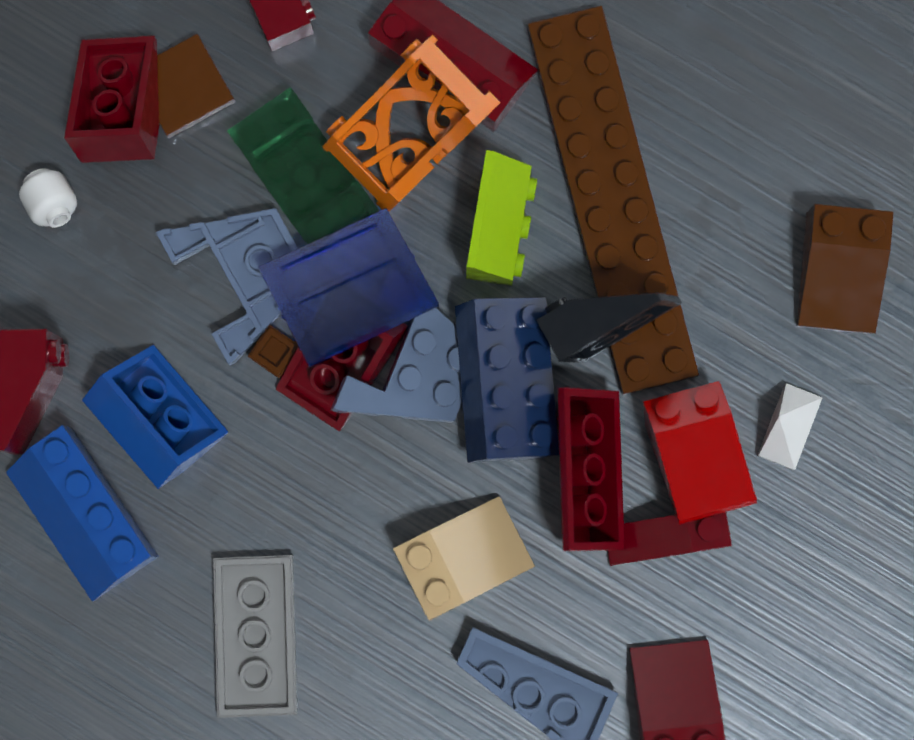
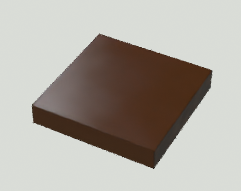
[157,34,235,139]

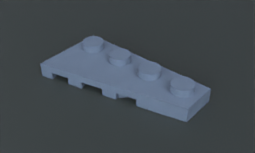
[456,627,618,740]

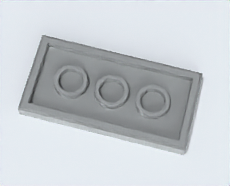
[213,555,298,718]

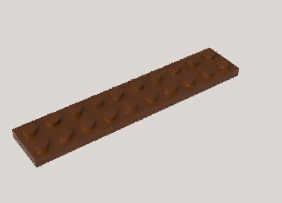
[527,6,699,395]

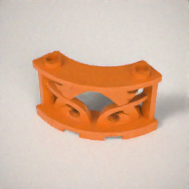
[322,35,501,214]

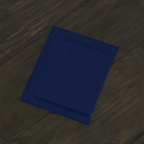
[259,208,439,367]

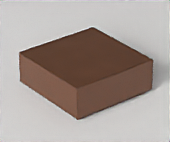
[247,325,299,379]

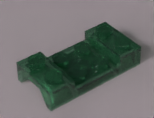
[227,87,381,261]

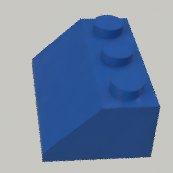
[82,345,228,489]

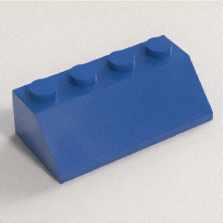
[6,425,159,602]

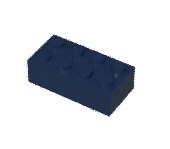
[455,297,559,463]

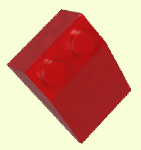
[643,381,757,525]

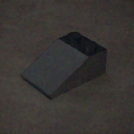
[537,293,682,363]

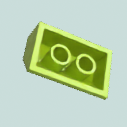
[466,150,537,286]

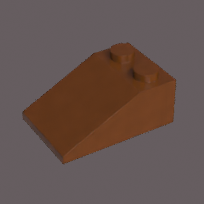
[797,204,894,334]

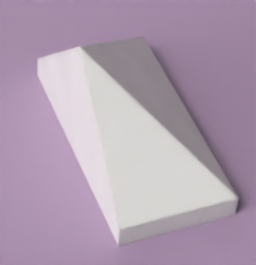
[757,383,823,470]

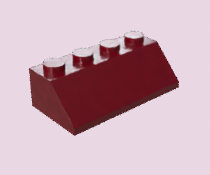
[368,0,538,132]
[558,387,625,552]

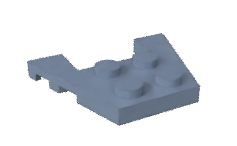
[156,208,314,366]
[331,268,462,423]

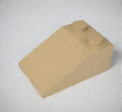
[393,496,535,621]

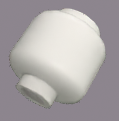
[19,168,77,228]

